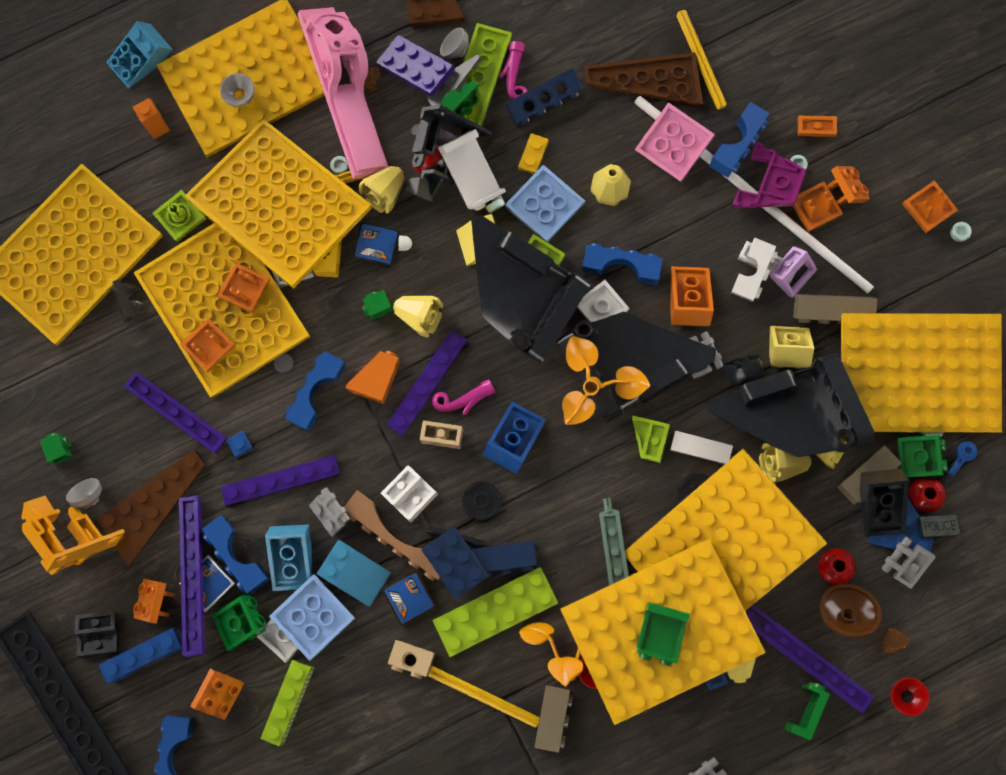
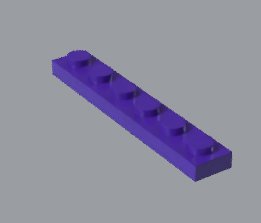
[387,330,468,436]
[124,371,228,454]
[221,455,340,506]

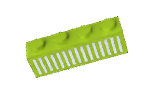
[260,660,315,746]

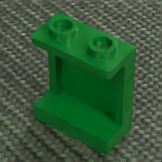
[635,602,690,667]
[784,682,830,741]

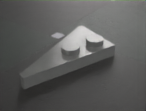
[426,54,482,112]

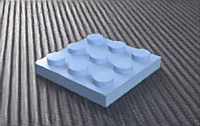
[505,165,585,243]
[269,574,355,661]

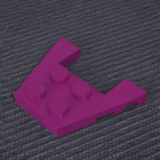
[733,141,806,208]

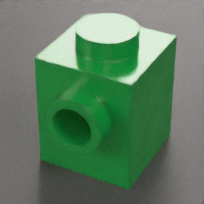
[362,290,393,321]
[39,433,72,465]

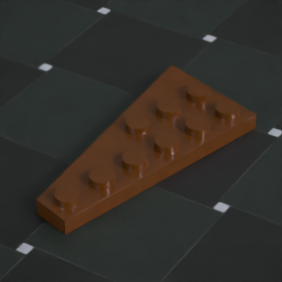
[407,0,464,27]
[584,52,703,107]
[97,450,206,567]

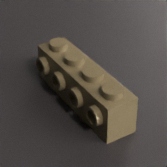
[793,294,877,324]

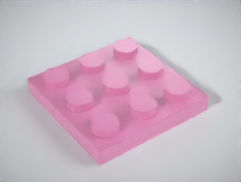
[635,103,715,182]

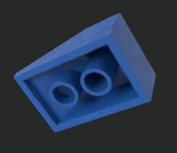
[482,402,546,474]

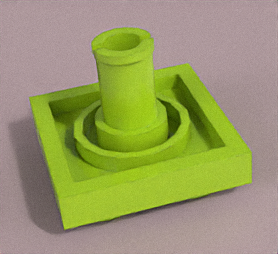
[153,190,206,242]

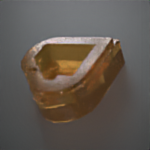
[364,67,381,91]
[882,628,909,653]

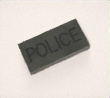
[917,515,960,538]

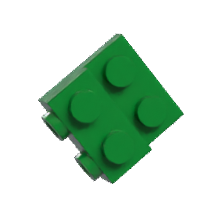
[441,80,480,117]
[898,435,948,478]
[212,595,266,651]

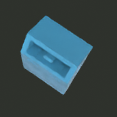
[106,21,173,88]

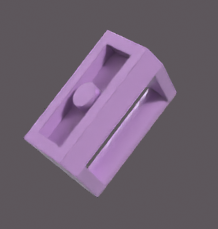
[769,246,817,298]

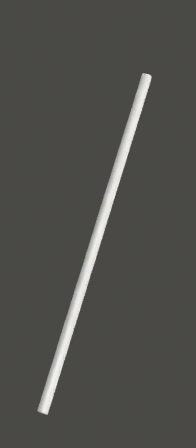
[634,96,874,294]

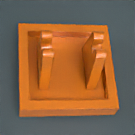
[827,166,870,205]
[902,181,958,233]
[793,182,843,232]
[217,262,271,314]
[180,318,236,373]
[133,579,175,624]
[191,669,244,720]

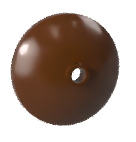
[819,584,882,639]

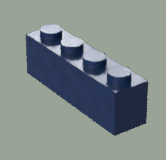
[470,541,537,576]

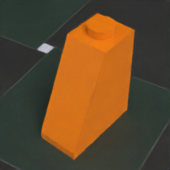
[133,98,170,140]
[346,351,400,404]

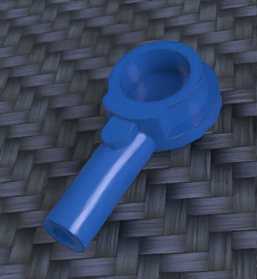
[946,442,978,477]

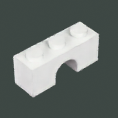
[731,238,778,302]

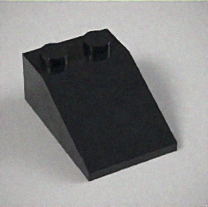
[860,468,909,537]

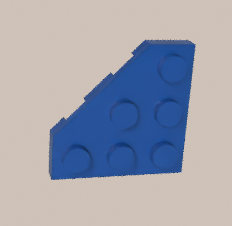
[868,499,934,552]

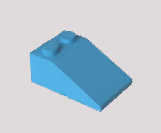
[265,524,312,591]
[316,539,391,607]

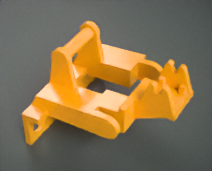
[22,496,125,575]

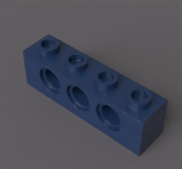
[505,68,583,126]

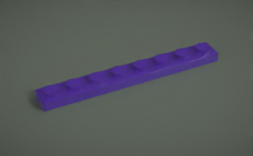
[179,496,205,657]
[745,605,874,714]

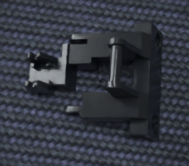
[405,105,492,202]

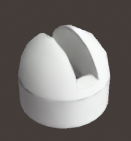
[399,235,412,251]

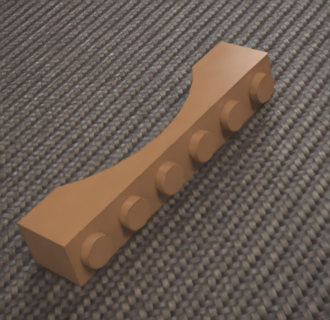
[344,490,441,581]

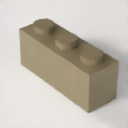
[837,445,901,504]
[534,685,573,753]

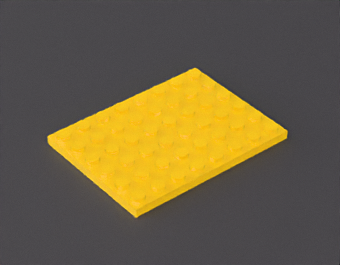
[156,0,325,158]
[185,119,372,289]
[0,164,163,346]
[134,223,310,399]
[841,313,1002,432]
[625,449,827,611]
[560,539,766,725]

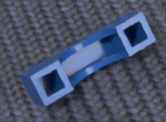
[709,102,770,178]
[582,243,663,285]
[285,351,347,432]
[202,515,270,594]
[99,628,182,684]
[154,715,194,775]

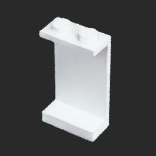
[438,129,506,211]

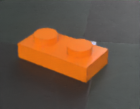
[797,116,837,137]

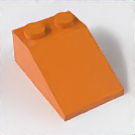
[670,266,714,326]

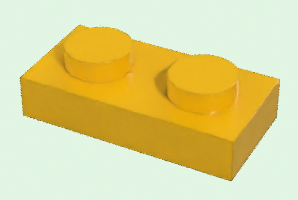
[518,133,548,174]

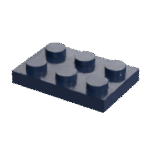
[421,527,489,600]

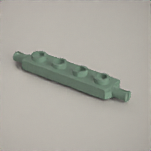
[599,498,629,586]

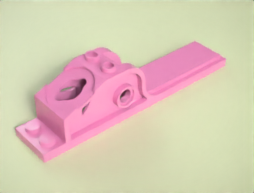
[298,7,388,179]

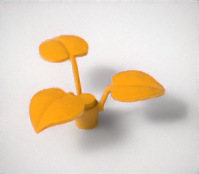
[562,336,650,425]
[519,622,583,687]

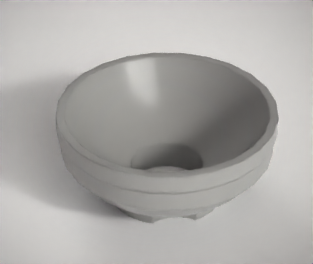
[440,28,469,59]
[220,73,255,107]
[66,478,102,509]

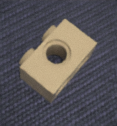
[420,421,463,449]
[388,640,435,679]

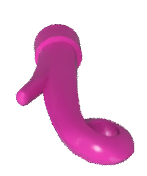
[499,41,528,99]
[432,379,496,415]

